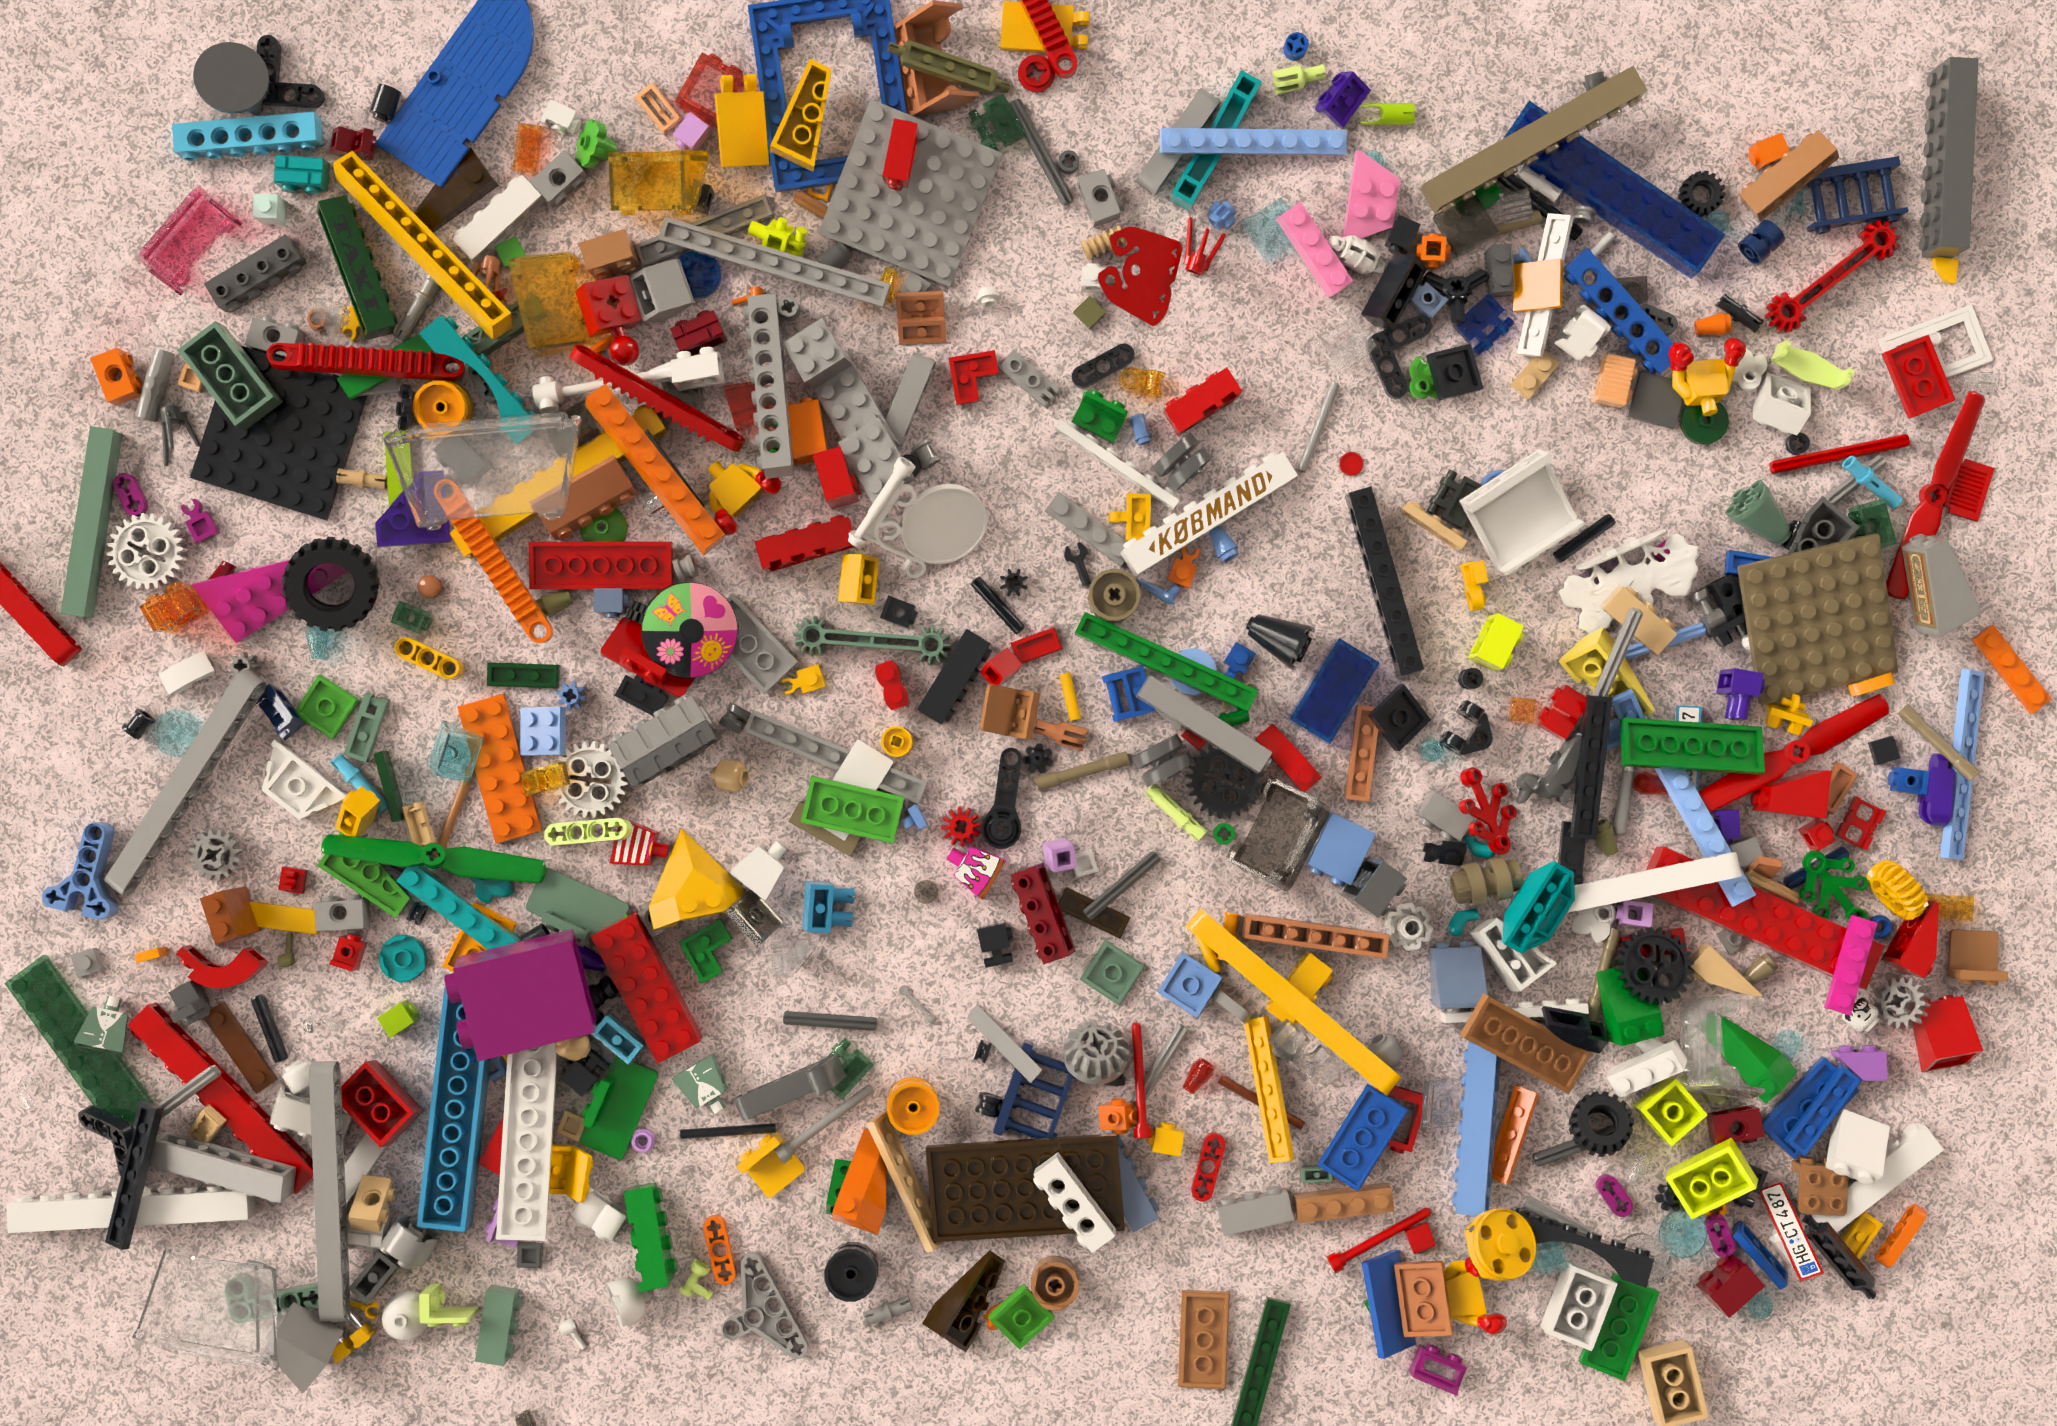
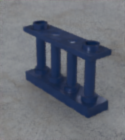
[1806,156,1909,235]
[993,1039,1077,1138]

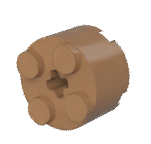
[1031,1256,1079,1311]

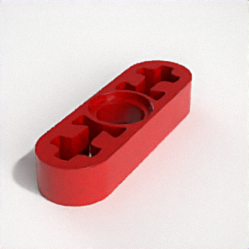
[1191,1132,1226,1202]

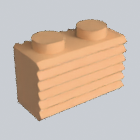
[1593,353,1637,408]

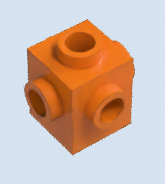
[1416,233,1451,270]
[1098,1098,1137,1134]

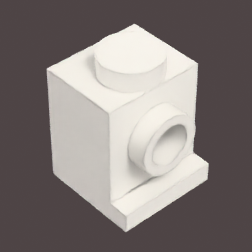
[540,99,581,135]
[1081,264,1105,293]

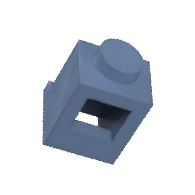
[1409,282,1449,320]

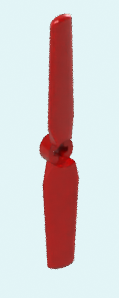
[1886,391,1985,599]
[1698,694,1889,812]

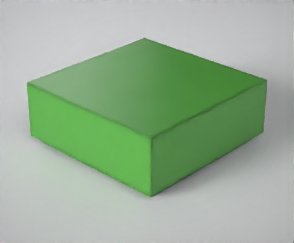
[494,236,528,269]

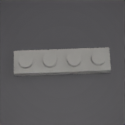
[1045,492,1127,567]

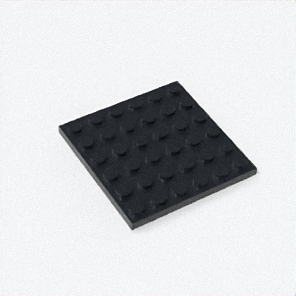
[190,345,368,521]

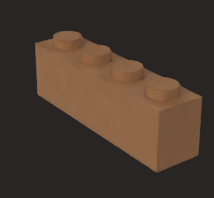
[1739,130,1839,222]
[1293,1182,1395,1223]

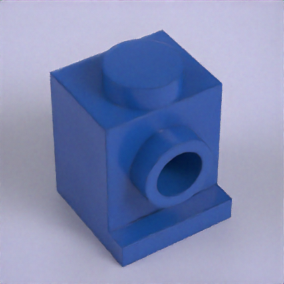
[1888,767,1930,795]

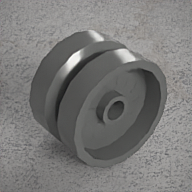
[1152,432,1213,493]
[1132,734,1193,787]

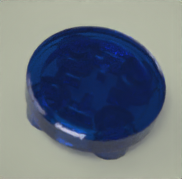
[678,251,722,299]

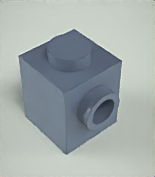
[594,588,631,618]

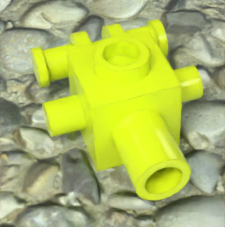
[748,217,808,257]

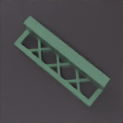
[463,291,549,366]

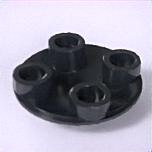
[396,383,414,432]

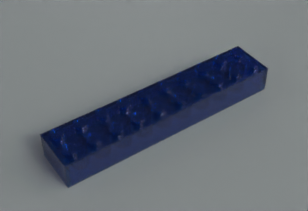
[1503,100,1726,279]

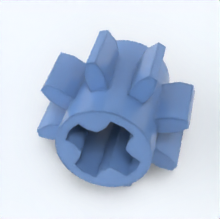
[1208,200,1237,230]
[556,681,588,711]

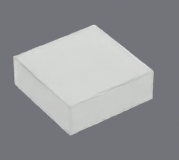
[1073,849,1099,878]

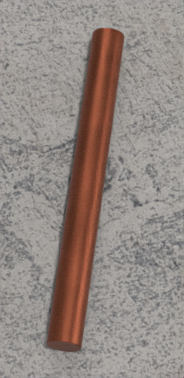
[1218,1075,1305,1130]

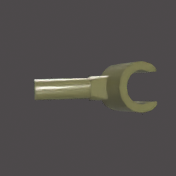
[277,933,295,968]

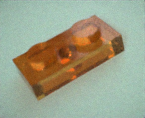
[512,123,543,174]

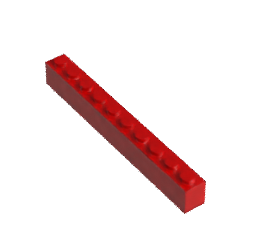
[127,1002,313,1194]

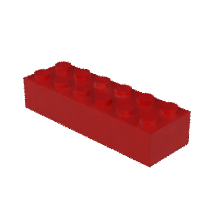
[590,911,703,1064]

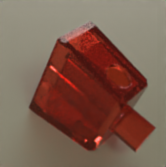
[723,382,771,432]

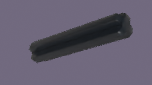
[1553,514,1616,563]
[971,577,1025,635]
[251,994,288,1063]

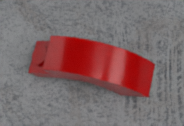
[176,945,269,988]

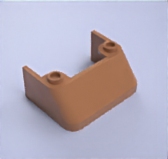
[894,0,979,116]

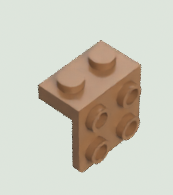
[980,684,1041,740]
[1948,929,2008,985]
[1791,1157,1849,1216]

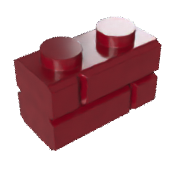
[670,310,728,356]

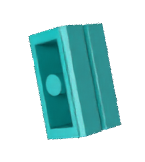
[273,155,330,195]

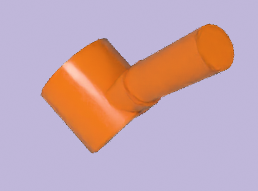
[731,286,764,306]

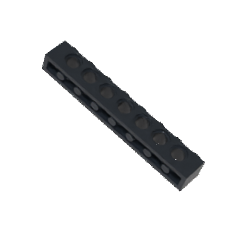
[1345,486,1424,677]

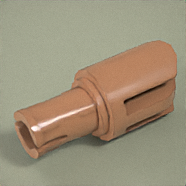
[1034,719,1089,751]

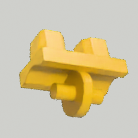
[1765,694,1813,736]

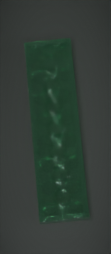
[4,954,156,1124]

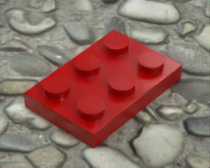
[1881,335,1956,419]

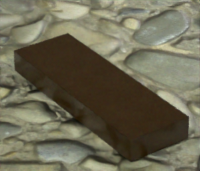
[1059,887,1131,939]

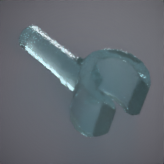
[1788,187,1806,219]

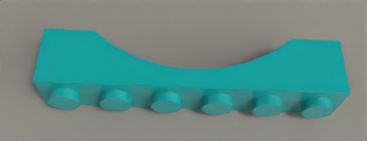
[1169,70,1262,212]
[419,315,541,446]
[396,866,521,949]

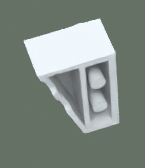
[1469,918,1557,991]

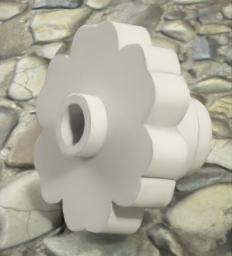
[1383,902,1433,951]

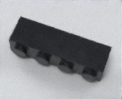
[917,628,993,725]

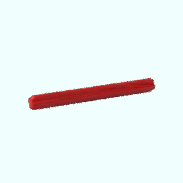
[1769,434,1910,474]

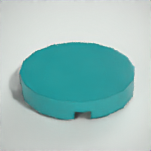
[379,934,428,982]

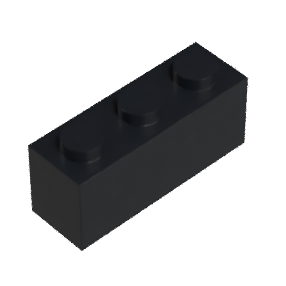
[1361,252,1428,330]

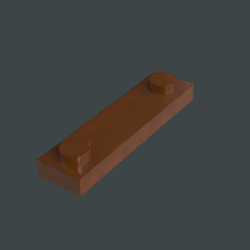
[204,1002,278,1094]

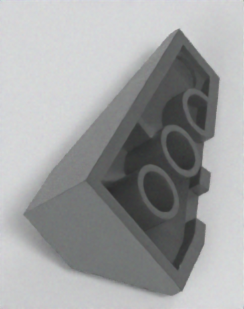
[1788,496,1859,554]

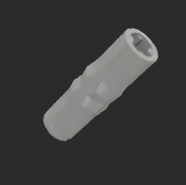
[134,348,175,422]

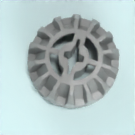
[1063,1020,1129,1085]

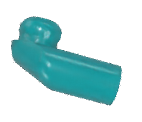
[1462,833,1496,859]
[1448,908,1479,937]

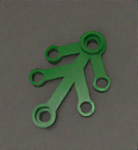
[1799,850,1869,923]

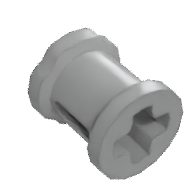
[777,296,801,321]
[911,438,941,470]

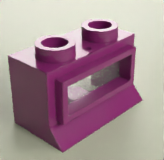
[1409,1344,1467,1396]

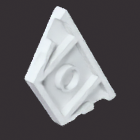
[262,739,347,820]

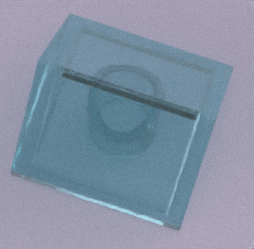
[428,720,484,782]

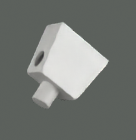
[730,841,787,901]

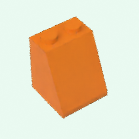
[774,397,829,466]

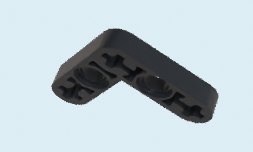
[256,35,325,108]
[1366,315,1432,400]
[78,1105,133,1176]

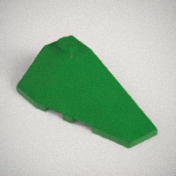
[1696,1011,1797,1104]

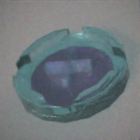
[152,709,201,756]

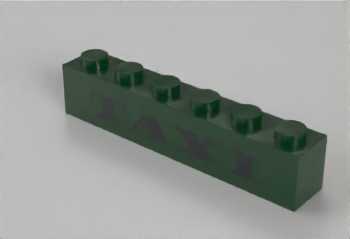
[317,195,397,340]

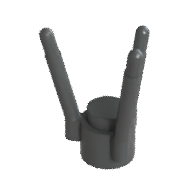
[160,405,200,466]

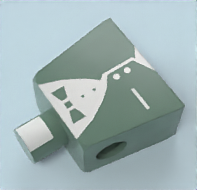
[74,996,128,1056]
[672,1053,728,1114]

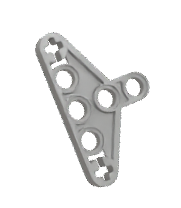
[722,1251,809,1359]

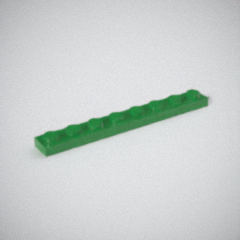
[1075,612,1258,713]

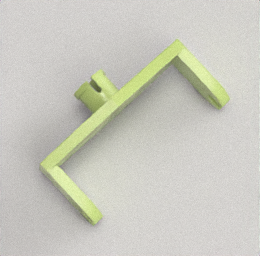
[1771,340,1855,390]

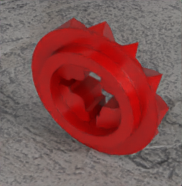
[1018,55,1055,93]

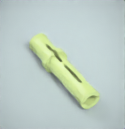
[1145,784,1207,842]

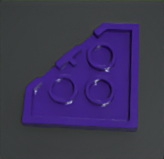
[375,471,451,548]

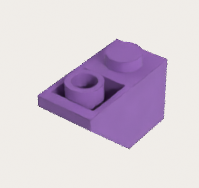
[1831,1045,1888,1081]

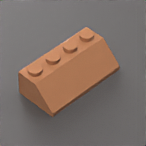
[530,455,640,541]

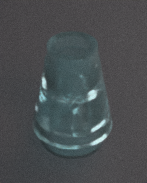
[305,626,330,659]

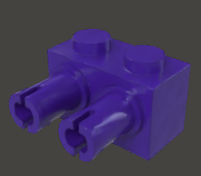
[1716,668,1765,720]

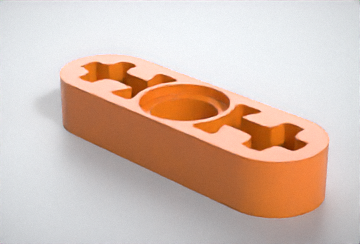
[1875,1204,1927,1268]
[703,1215,737,1285]

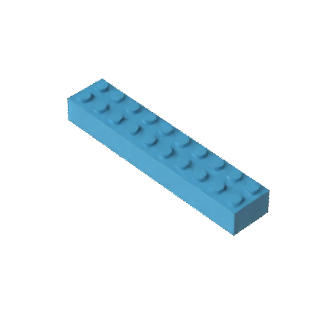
[417,987,491,1232]

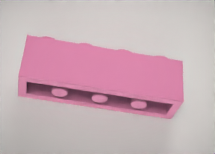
[1276,201,1353,297]

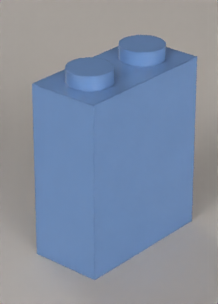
[1305,813,1376,887]

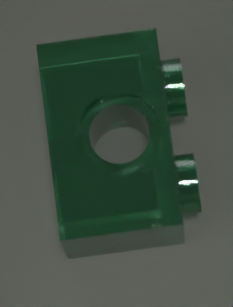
[1848,498,1897,548]

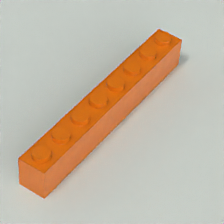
[585,383,725,556]

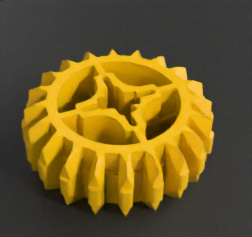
[1867,859,1928,921]

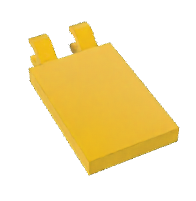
[1000,1,1090,54]
[715,74,769,167]

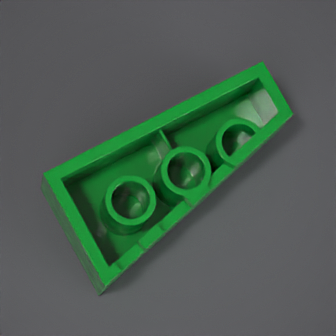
[624,1182,678,1292]

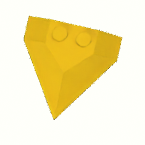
[649,828,748,930]

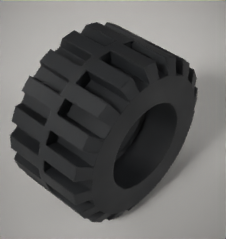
[1569,1091,1634,1157]

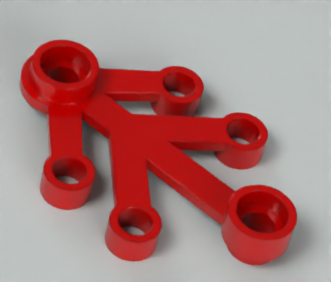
[1459,767,1517,855]

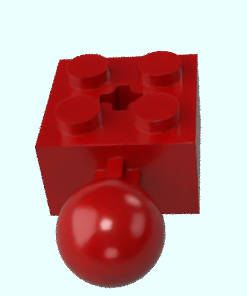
[575,275,642,366]

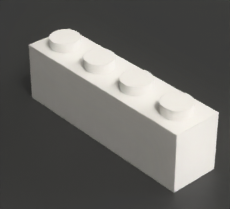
[453,175,546,263]

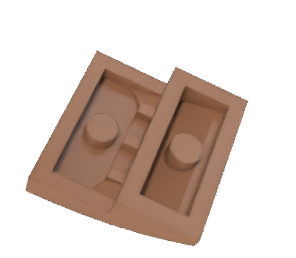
[896,291,946,345]

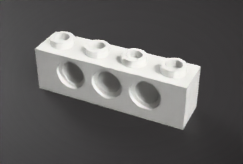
[1033,1152,1116,1253]

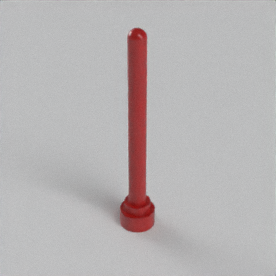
[1132,1022,1153,1139]
[1326,1208,1431,1274]

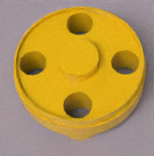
[1465,1208,1536,1281]

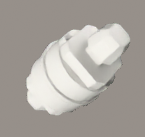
[1328,235,1388,274]

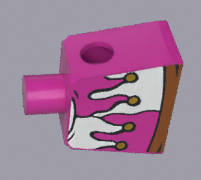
[946,846,1006,900]

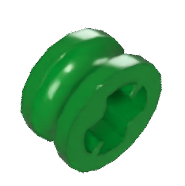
[1213,823,1235,845]

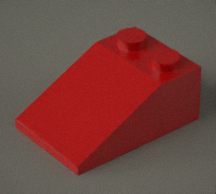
[1881,900,1939,978]

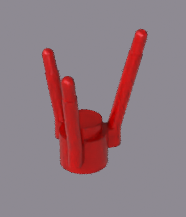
[1183,217,1226,275]

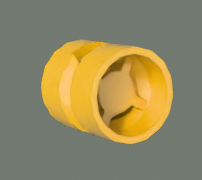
[881,726,914,757]

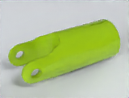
[1360,103,1415,125]

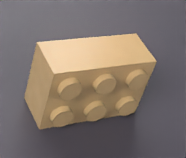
[1637,1339,1709,1426]

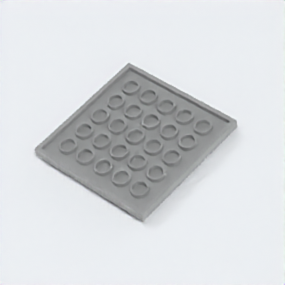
[818,99,1003,288]

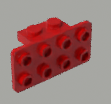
[601,617,696,698]

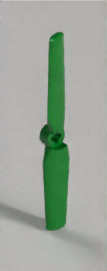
[321,834,546,884]

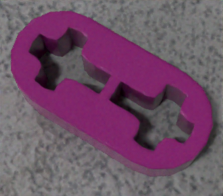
[113,473,148,517]
[1596,1174,1633,1217]
[1704,1213,1736,1258]

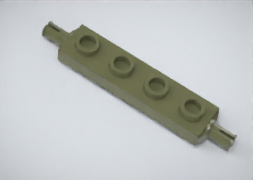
[887,40,1011,95]

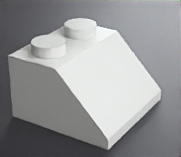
[1753,372,1811,436]

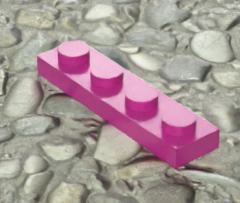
[1824,915,1877,1016]

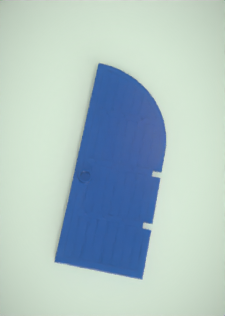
[375,0,534,188]

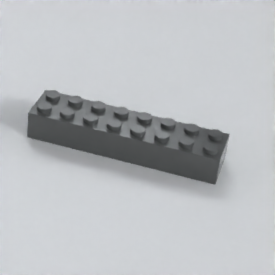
[1919,57,1979,259]

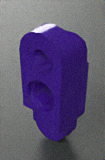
[1917,753,1955,827]

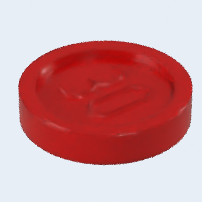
[1339,452,1363,476]

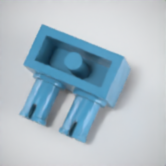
[802,881,855,933]

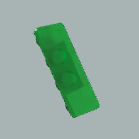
[579,1056,658,1160]

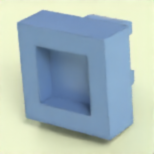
[901,804,928,830]

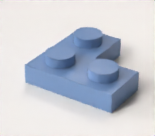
[1607,688,1646,750]

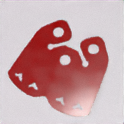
[1098,226,1182,326]

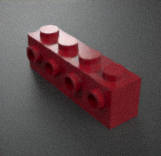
[1011,862,1076,965]

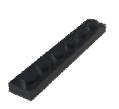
[1570,695,1613,840]
[105,1101,163,1250]

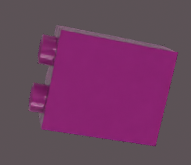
[444,929,597,1062]

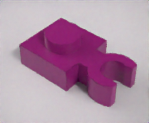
[181,498,220,544]

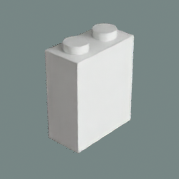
[1825,1109,1890,1186]

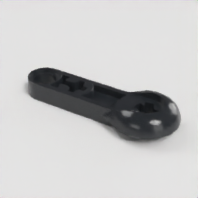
[981,748,1022,849]

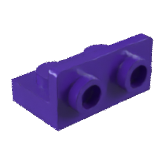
[1314,71,1371,128]

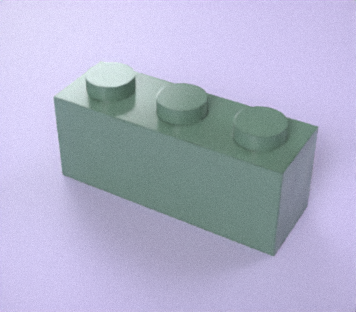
[475,1285,522,1366]

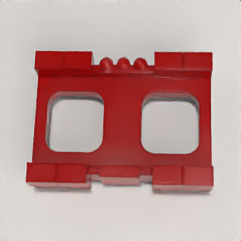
[1834,796,1887,850]

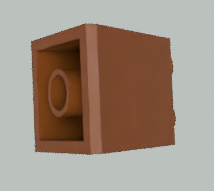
[200,886,262,947]

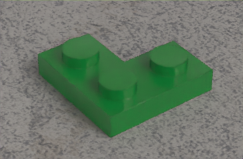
[679,918,733,984]

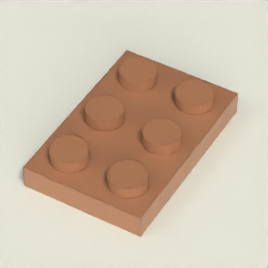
[1394,1260,1453,1337]

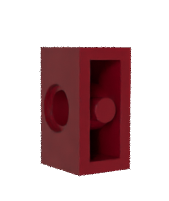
[1706,1105,1765,1145]

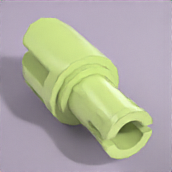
[1272,64,1326,95]

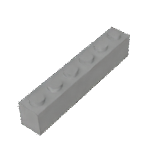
[150,1131,296,1203]

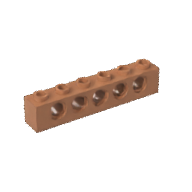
[1241,913,1390,959]

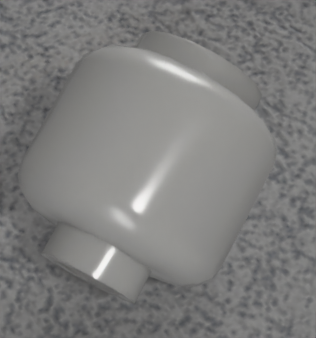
[1367,1033,1403,1069]

